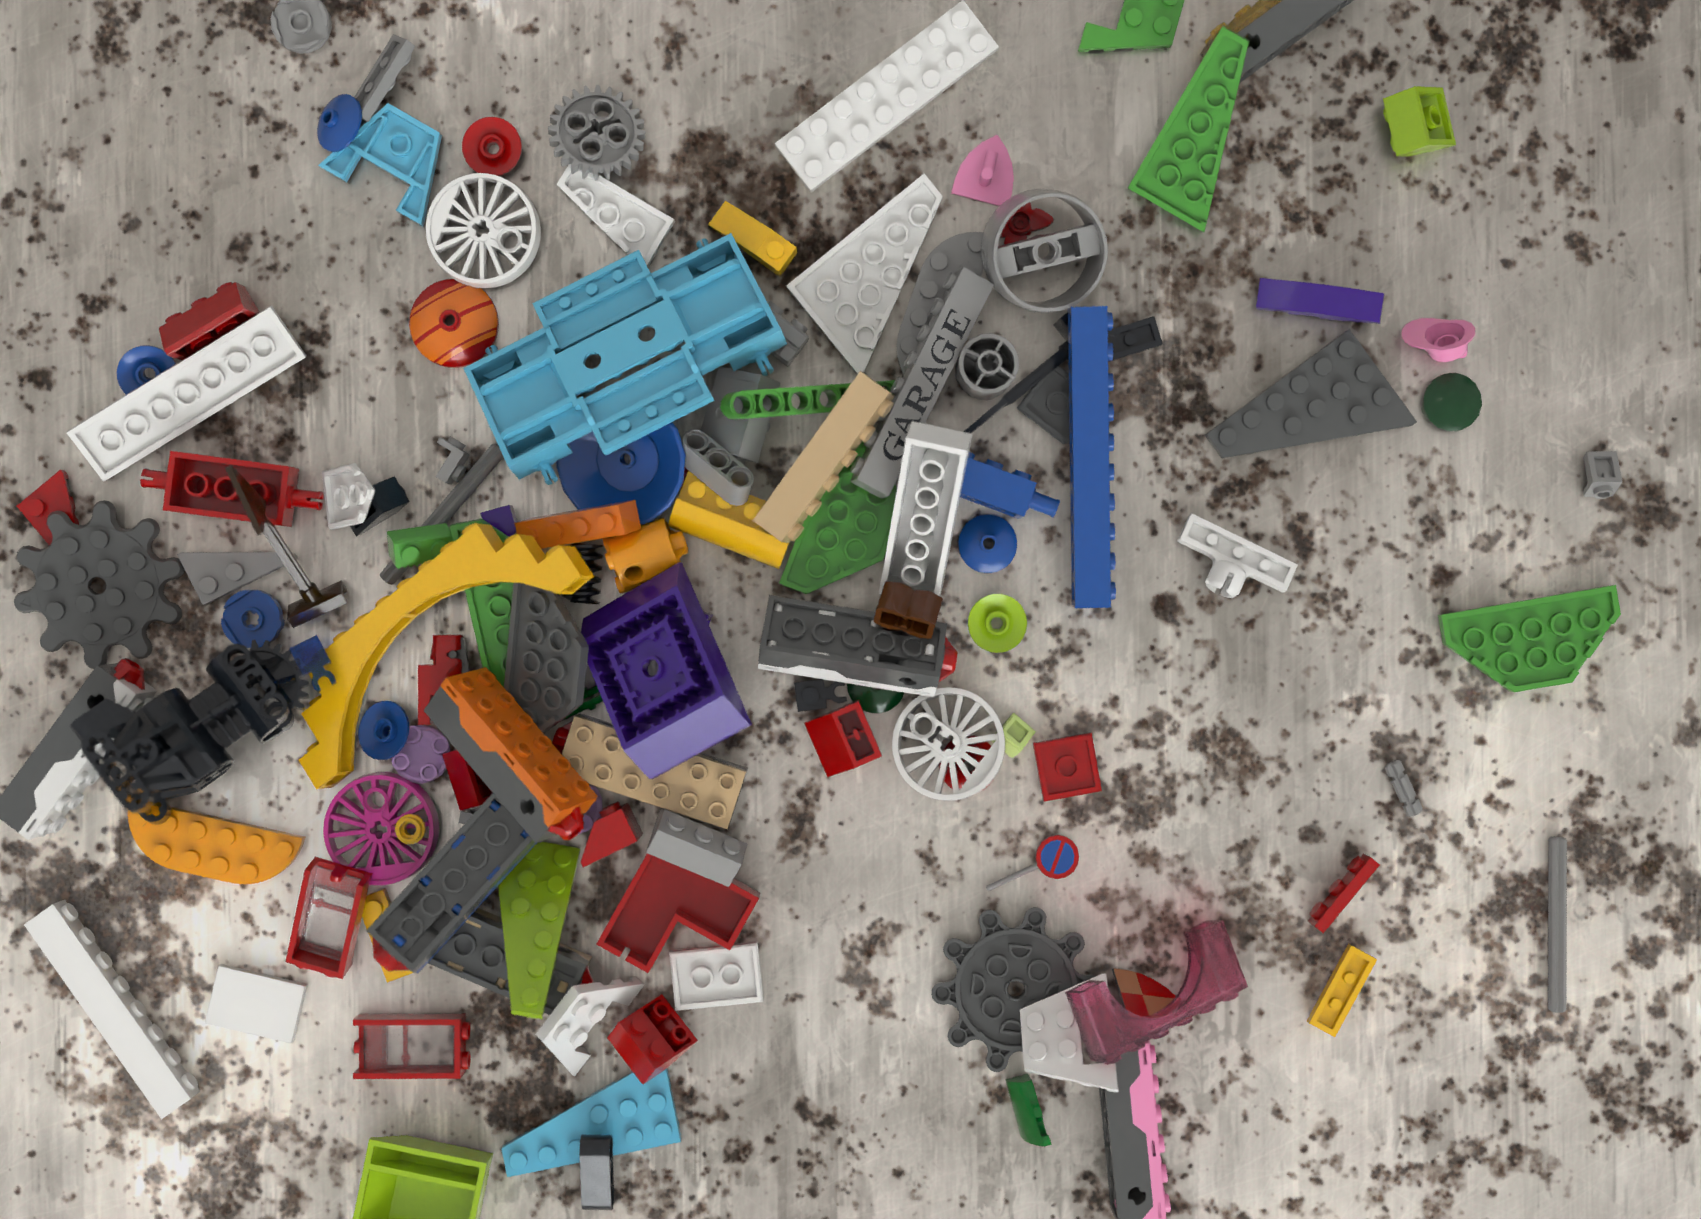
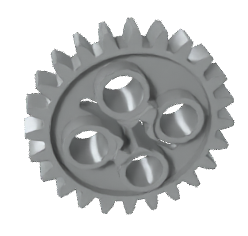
[548,85,645,181]

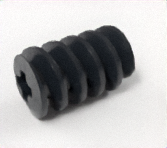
[562,543,604,604]

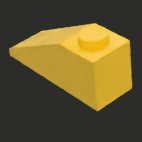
[708,201,797,277]

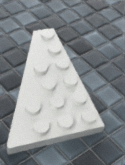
[786,174,943,375]

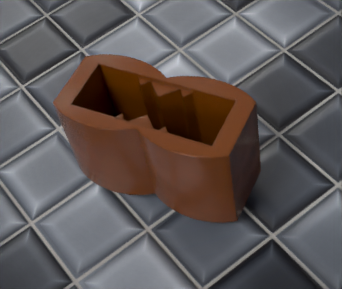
[873,582,943,639]

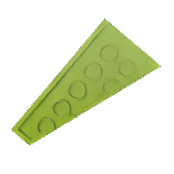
[498,842,580,1019]

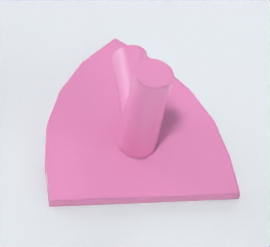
[951,135,1014,206]

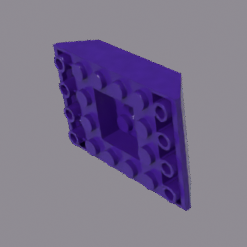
[581,562,752,779]

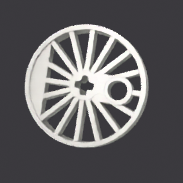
[426,173,541,288]
[892,687,1005,801]

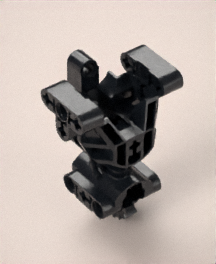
[70,640,310,825]

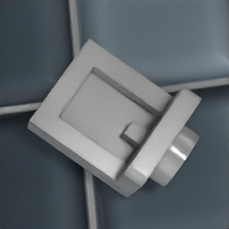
[436,436,470,485]

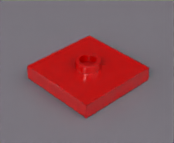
[1033,732,1102,802]

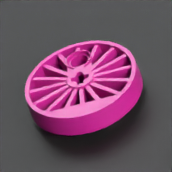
[323,772,439,885]

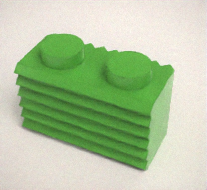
[387,523,453,569]

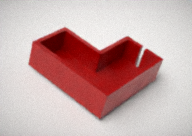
[596,853,761,973]

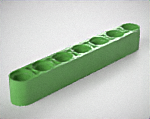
[720,380,895,420]

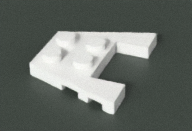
[1020,974,1119,1092]
[536,977,644,1076]

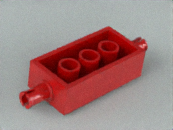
[140,451,324,527]

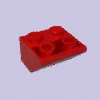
[804,700,882,777]
[607,994,698,1085]

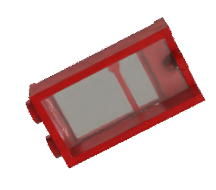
[285,857,373,979]
[353,1013,471,1079]

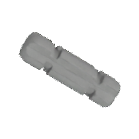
[1385,760,1423,817]

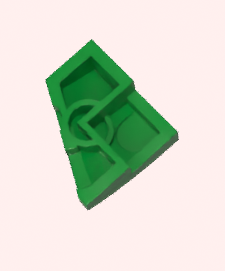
[1005,1073,1051,1147]

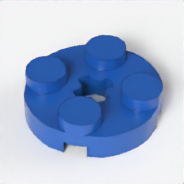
[221,590,285,648]

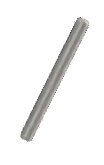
[380,444,503,585]
[1548,836,1567,1013]

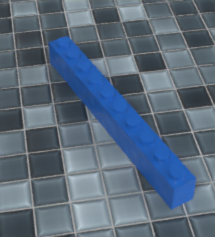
[1068,306,1116,609]

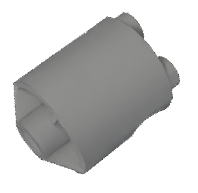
[955,333,1019,400]

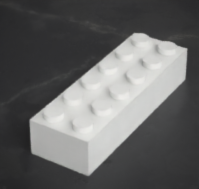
[879,421,972,596]

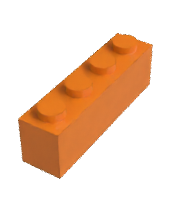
[515,500,641,549]

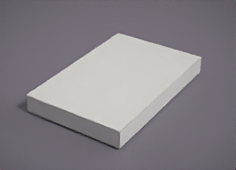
[669,941,764,1011]
[205,964,307,1043]

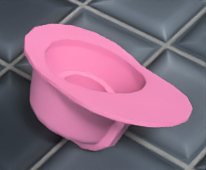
[1402,318,1475,362]

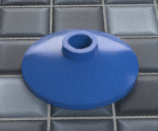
[317,94,362,152]
[117,345,176,395]
[958,514,1017,573]
[358,701,409,760]

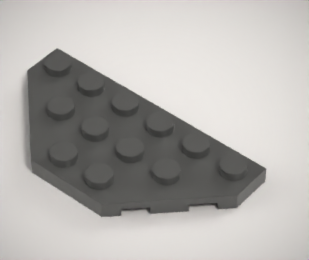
[504,582,589,734]

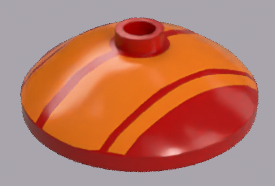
[409,279,499,368]

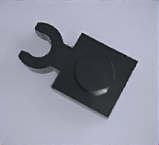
[794,679,847,712]

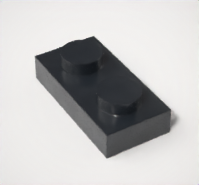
[1108,316,1163,362]

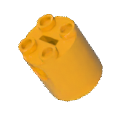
[603,518,689,594]

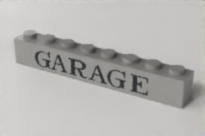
[850,267,994,498]

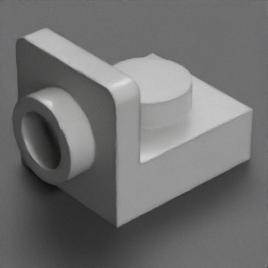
[1583,451,1623,499]

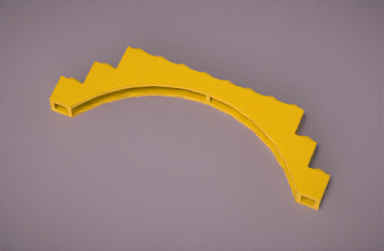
[298,523,594,790]

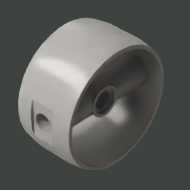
[981,188,1108,313]

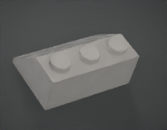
[646,808,747,887]

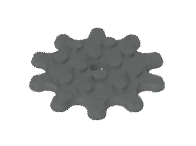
[14,500,185,669]
[931,907,1096,1072]

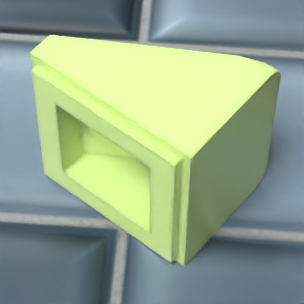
[992,713,1036,758]

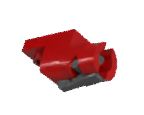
[418,635,470,725]

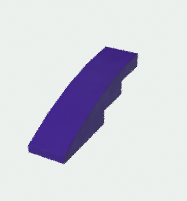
[1256,278,1385,324]

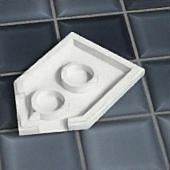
[322,463,376,530]

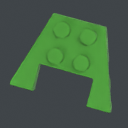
[1078,0,1185,52]

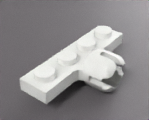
[1177,513,1298,598]

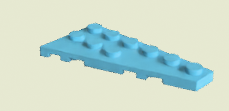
[501,1068,682,1177]

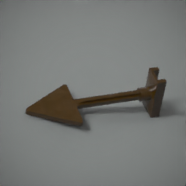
[226,465,347,628]

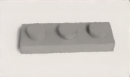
[355,34,415,122]

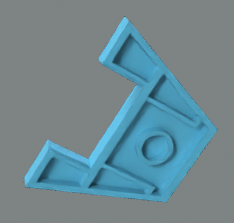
[318,103,442,227]

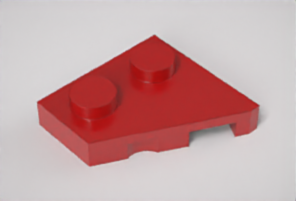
[17,470,80,545]

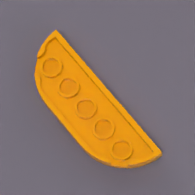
[128,802,305,884]

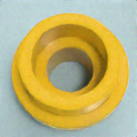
[395,814,426,844]

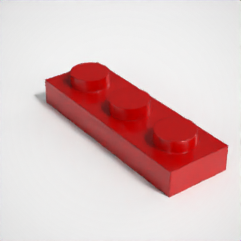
[1308,853,1380,934]

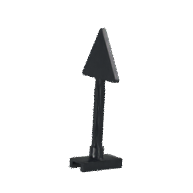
[963,312,1068,434]

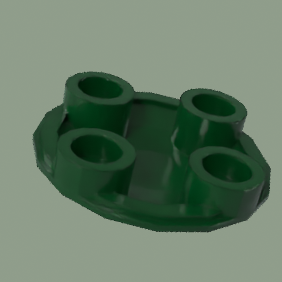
[1421,373,1482,431]

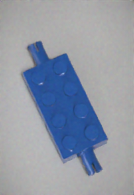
[960,452,1060,519]

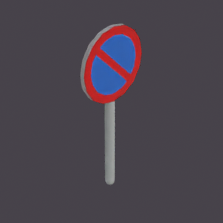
[986,835,1079,891]

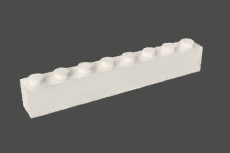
[24,900,200,1119]

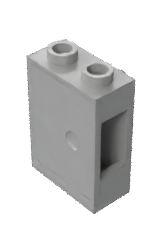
[701,367,781,465]

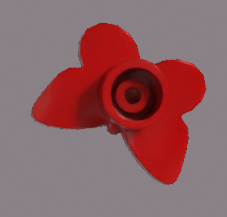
[1000,202,1054,245]

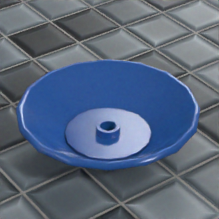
[556,422,686,525]

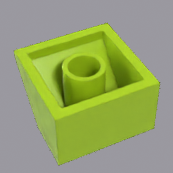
[1383,86,1456,156]

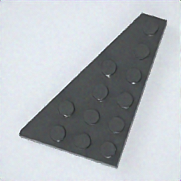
[1205,329,1417,458]

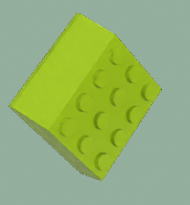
[353,1135,493,1219]

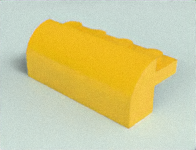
[668,471,790,569]

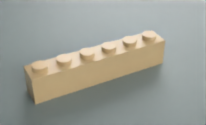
[753,371,894,543]

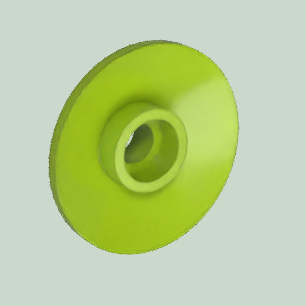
[968,594,1027,653]

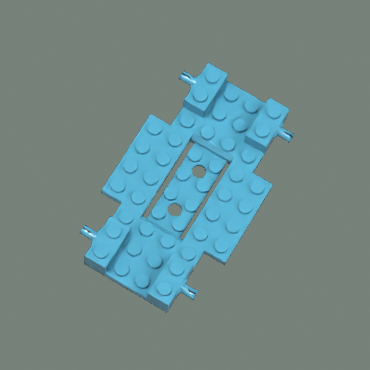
[463,233,787,485]

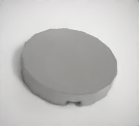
[271,0,332,54]

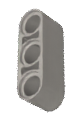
[682,429,754,506]

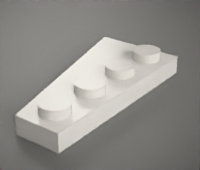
[557,163,675,267]

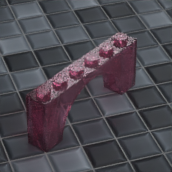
[1065,920,1248,1065]

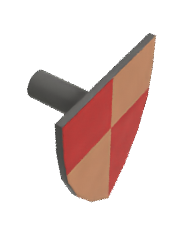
[1112,968,1180,1021]

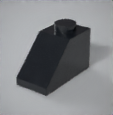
[350,476,410,537]

